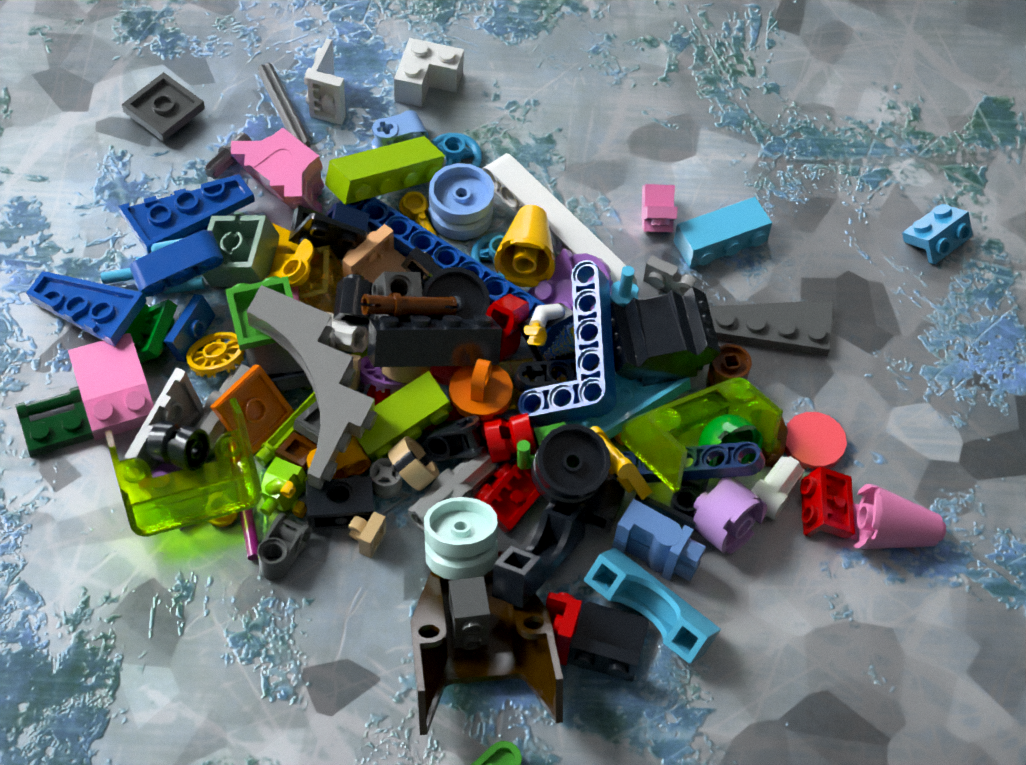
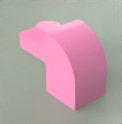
[642,184,678,232]

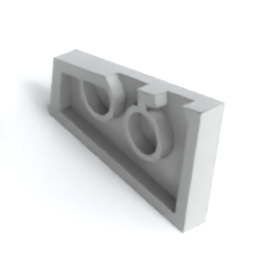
[124,367,204,479]

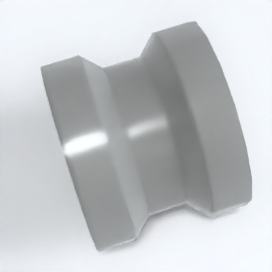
[370,458,402,499]

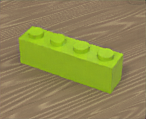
[325,136,445,205]

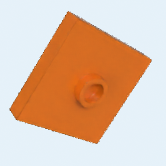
[210,364,295,456]

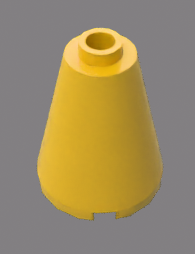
[494,205,556,287]

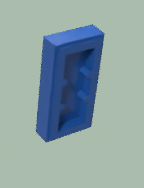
[164,294,216,362]

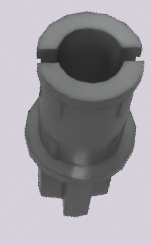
[204,132,252,179]

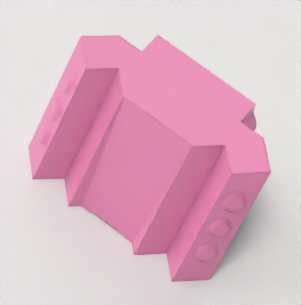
[231,128,324,213]

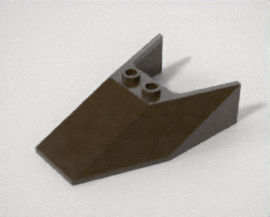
[410,551,563,735]

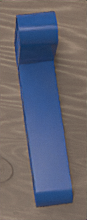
[518,260,616,426]

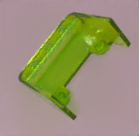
[621,377,783,492]
[105,398,262,537]

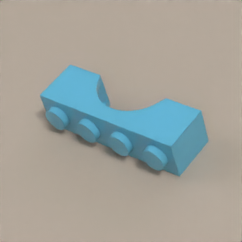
[583,548,721,664]

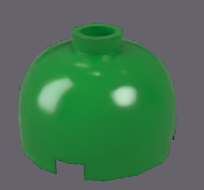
[698,414,763,479]

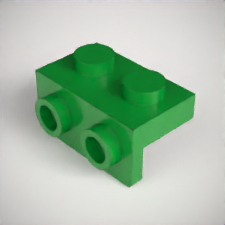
[124,299,178,364]

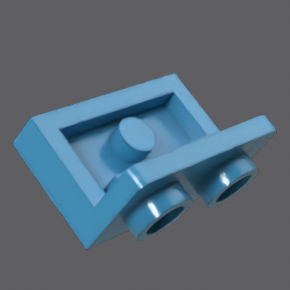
[902,204,973,264]

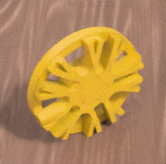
[186,332,245,378]

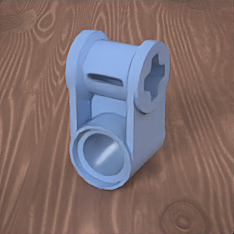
[371,110,429,149]

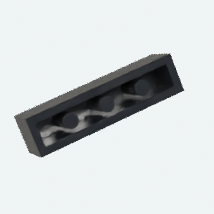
[367,315,502,367]

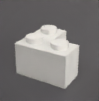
[394,38,464,107]

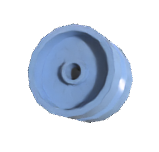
[429,163,494,240]

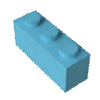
[673,197,772,268]

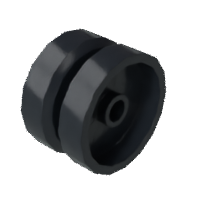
[422,267,490,319]
[531,424,611,507]

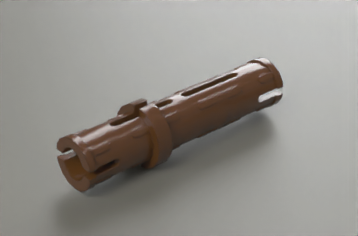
[361,293,457,318]

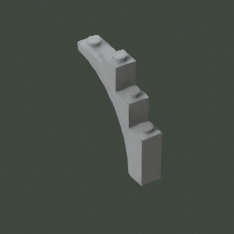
[247,285,378,490]

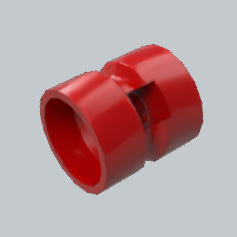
[484,413,537,464]

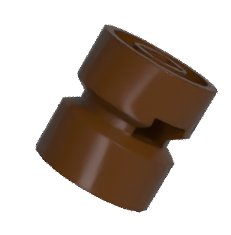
[705,344,752,401]

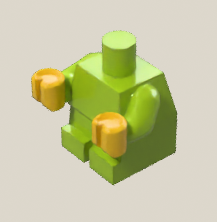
[259,457,308,518]

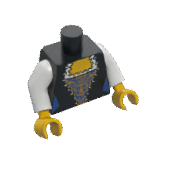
[518,303,591,399]

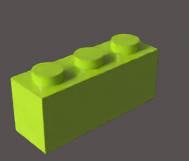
[356,371,453,462]

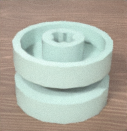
[424,497,498,580]

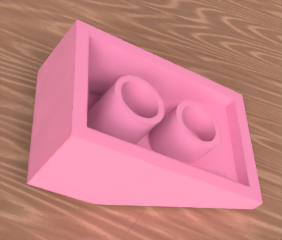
[68,333,154,440]

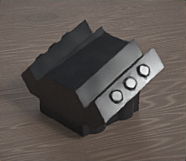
[611,286,721,387]

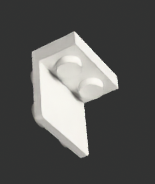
[304,39,346,125]

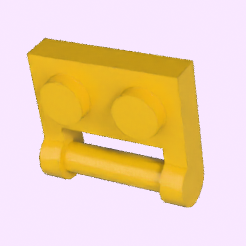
[590,426,652,500]

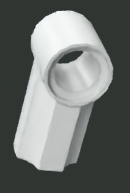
[326,312,369,353]
[751,456,805,520]

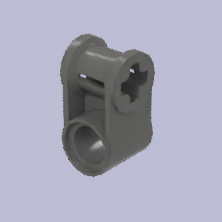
[257,513,312,580]

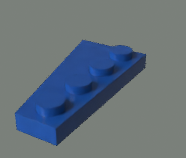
[118,174,255,254]
[26,271,147,347]

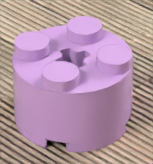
[693,477,767,554]

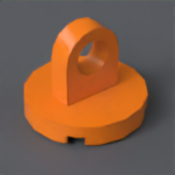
[449,359,513,421]

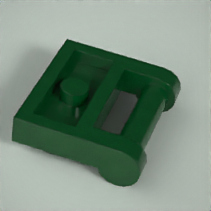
[15,386,94,457]

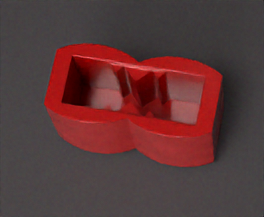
[486,294,529,365]

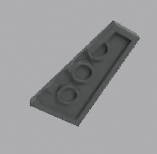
[710,300,834,356]

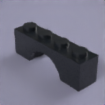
[492,503,587,608]

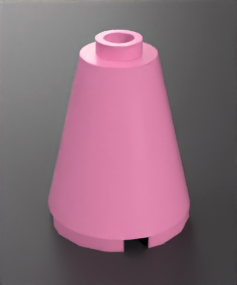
[850,484,946,550]

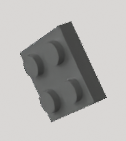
[122,72,205,142]

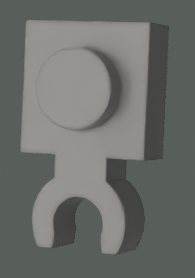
[643,255,697,296]

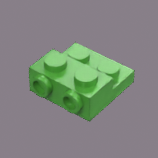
[225,276,293,351]

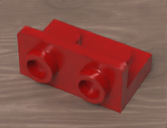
[474,460,540,533]
[800,466,855,539]
[546,592,582,666]

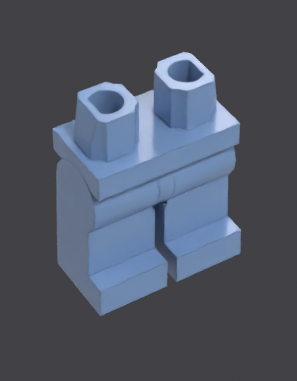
[611,499,706,581]

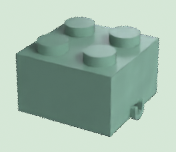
[202,211,280,287]

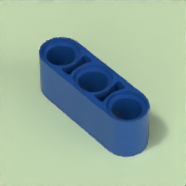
[129,230,224,297]

